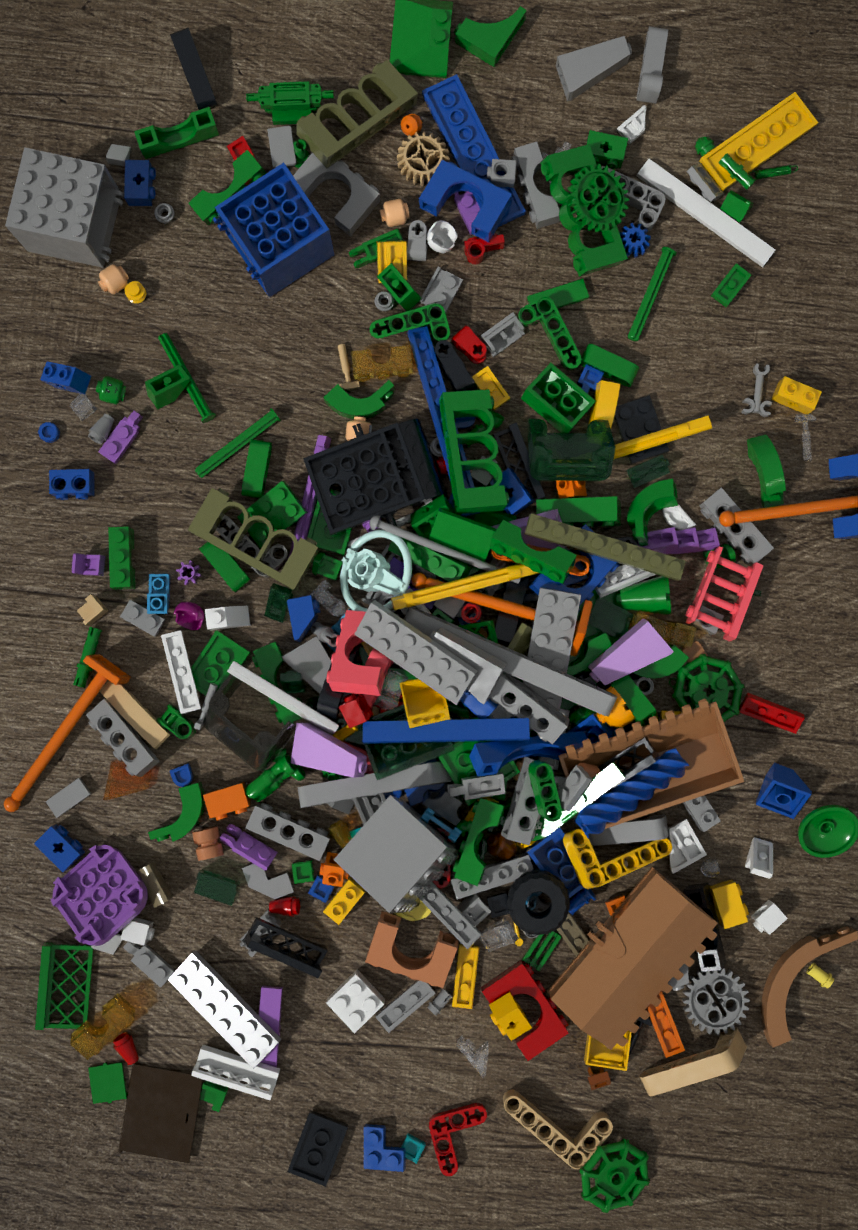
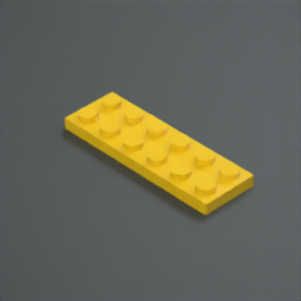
[699,92,818,191]

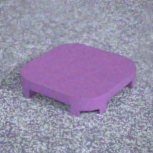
[50,845,148,946]

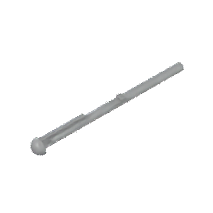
[369,515,521,584]

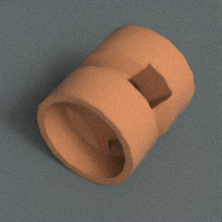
[192,826,224,861]

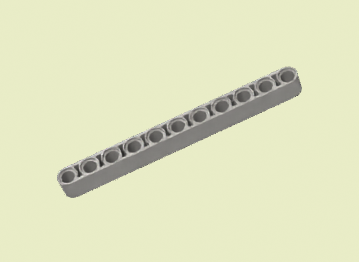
[404,607,618,716]

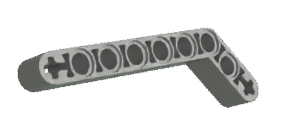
[297,762,453,808]

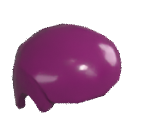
[173,601,205,630]

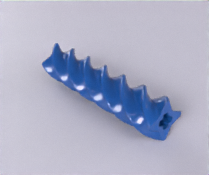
[575,748,689,839]

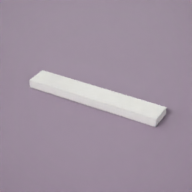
[227,661,339,735]

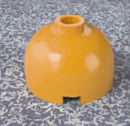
[596,686,635,728]

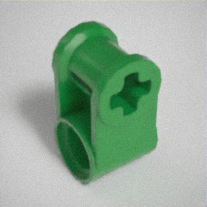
[156,704,196,739]

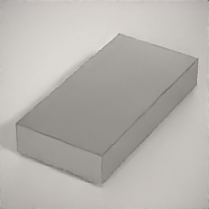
[45,777,92,818]

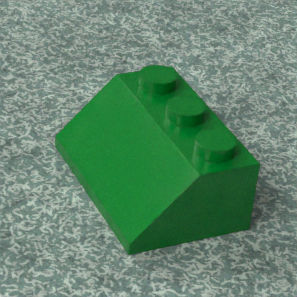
[521,363,596,437]

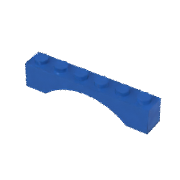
[469,731,588,776]

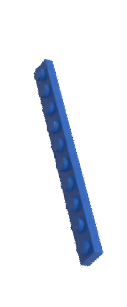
[407,326,479,517]

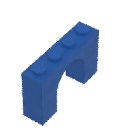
[419,160,512,242]
[829,454,858,539]
[529,524,620,613]

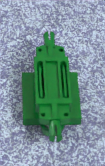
[246,81,334,125]

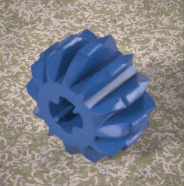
[619,223,651,258]

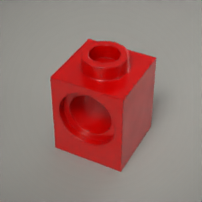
[338,693,373,728]

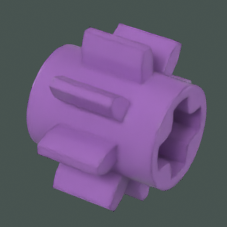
[176,560,202,586]

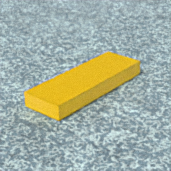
[452,944,480,1009]

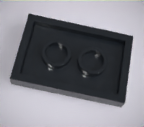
[614,395,669,465]
[287,1110,348,1187]

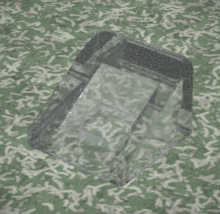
[69,393,97,421]

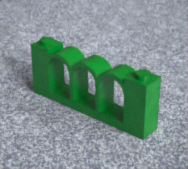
[541,144,628,277]
[439,389,509,514]

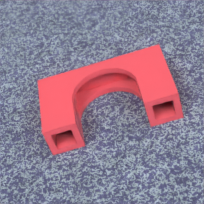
[326,610,385,696]

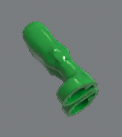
[245,754,306,802]

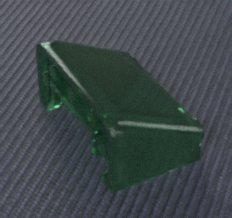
[527,419,615,481]

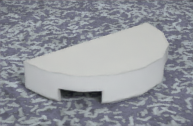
[662,504,696,530]

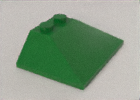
[390,0,453,78]

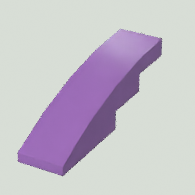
[636,527,720,554]
[259,986,283,1067]

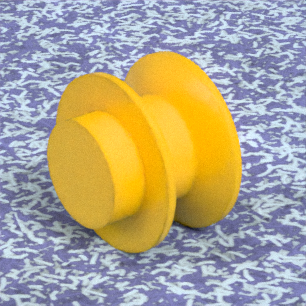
[125,281,147,304]

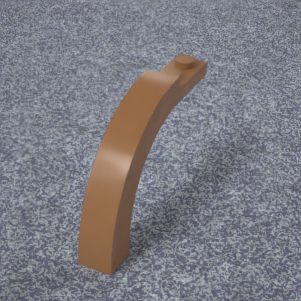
[761,926,858,1048]

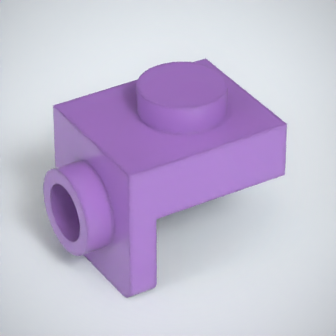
[72,553,105,576]

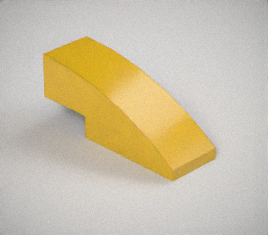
[586,380,620,446]

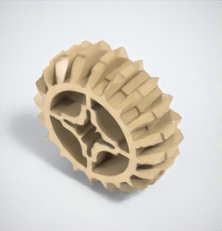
[397,131,450,186]

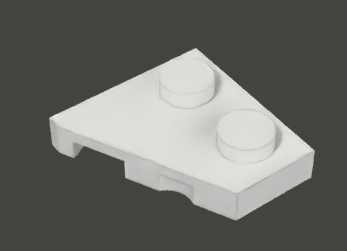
[668,819,707,874]

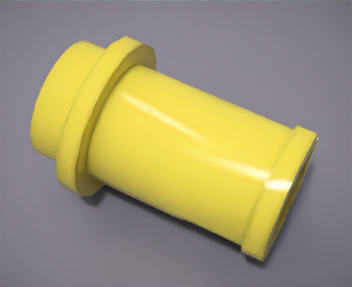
[806,963,834,989]

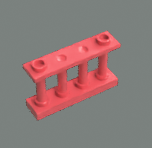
[685,546,764,642]

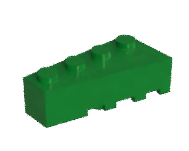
[536,496,621,528]

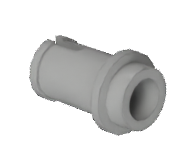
[427,988,453,1016]

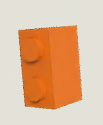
[203,782,251,821]

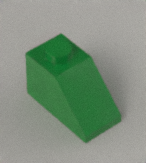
[377,263,422,311]
[145,365,190,410]

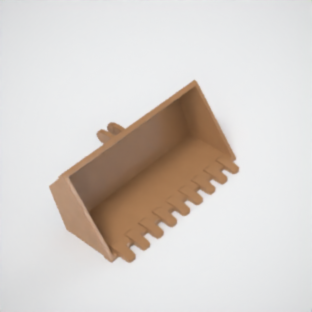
[558,699,745,834]
[547,867,718,1050]

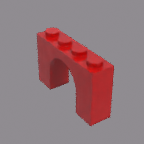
[481,960,569,1061]

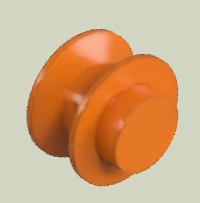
[401,114,422,136]

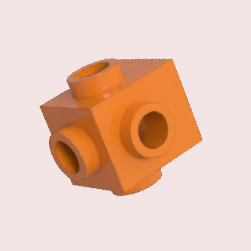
[556,469,587,499]
[320,852,349,887]

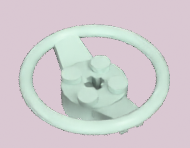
[340,530,412,612]

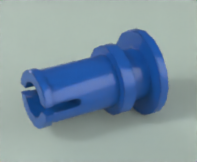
[569,888,597,915]

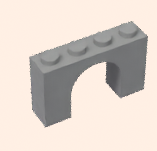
[293,153,380,237]

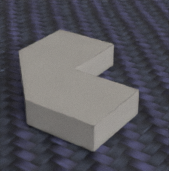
[242,864,294,899]

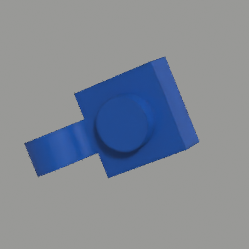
[577,364,604,394]

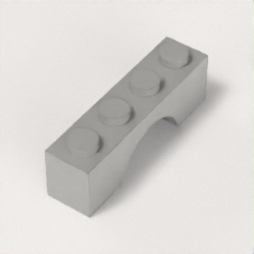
[511,142,560,229]

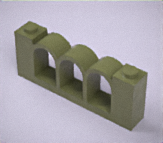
[296,59,418,168]
[188,488,320,591]

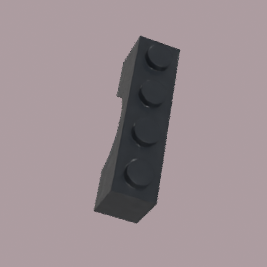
[683,883,727,972]

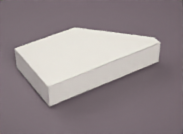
[617,105,646,145]

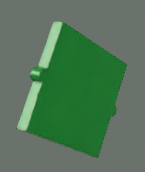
[88,1061,127,1104]

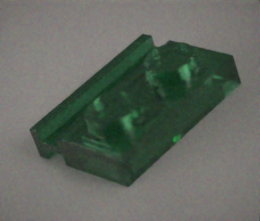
[588,597,634,640]

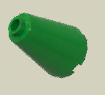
[616,576,671,615]

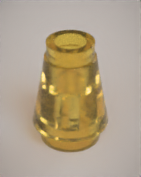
[328,820,352,849]

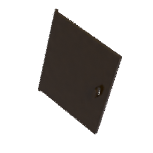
[118,1062,203,1163]

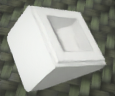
[106,144,131,166]

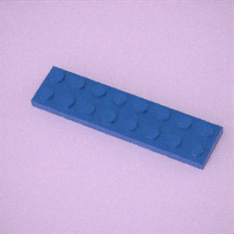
[422,74,526,227]

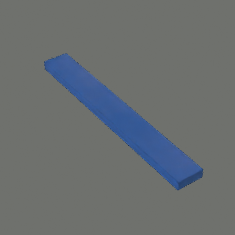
[362,718,530,743]

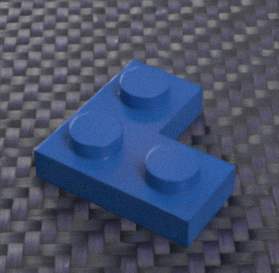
[364,1124,406,1172]

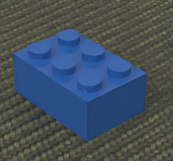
[525,827,594,898]

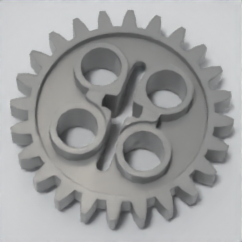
[682,968,750,1035]

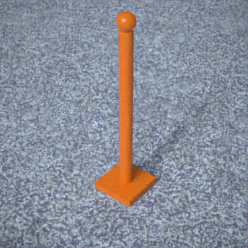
[719,495,858,527]
[411,573,593,656]
[4,654,131,812]

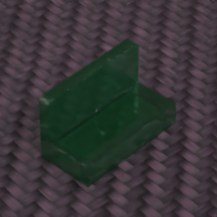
[194,869,240,906]

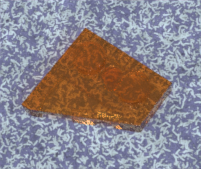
[103,761,153,800]

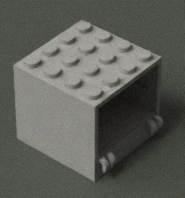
[5,147,124,268]
[334,795,459,913]

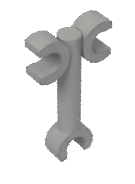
[741,363,772,417]

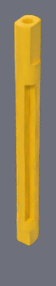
[563,415,712,471]
[391,563,539,610]

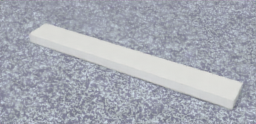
[637,159,775,268]

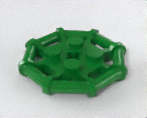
[672,654,745,722]
[579,1139,650,1213]

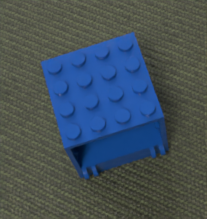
[213,162,334,298]

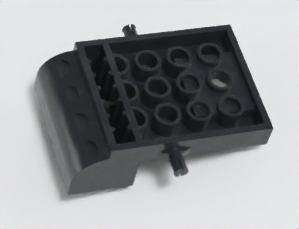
[303,419,447,535]

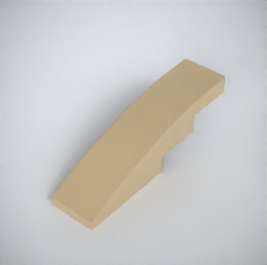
[99,681,170,749]

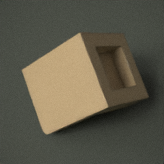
[77,594,108,626]

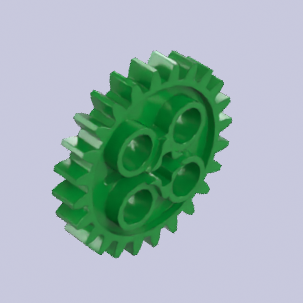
[567,164,629,232]

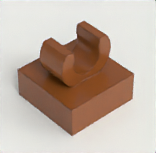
[588,1067,611,1090]

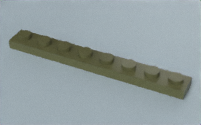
[524,513,686,581]

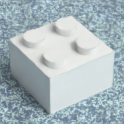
[326,969,385,1033]

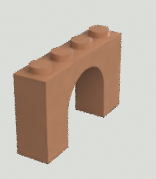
[365,911,459,988]

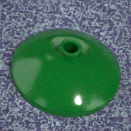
[798,805,858,858]

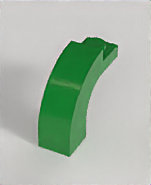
[323,380,395,419]
[747,434,786,508]
[627,479,678,547]
[632,644,689,678]
[148,782,205,842]

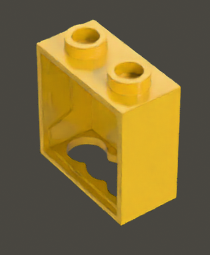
[400,679,450,728]
[584,1030,632,1071]

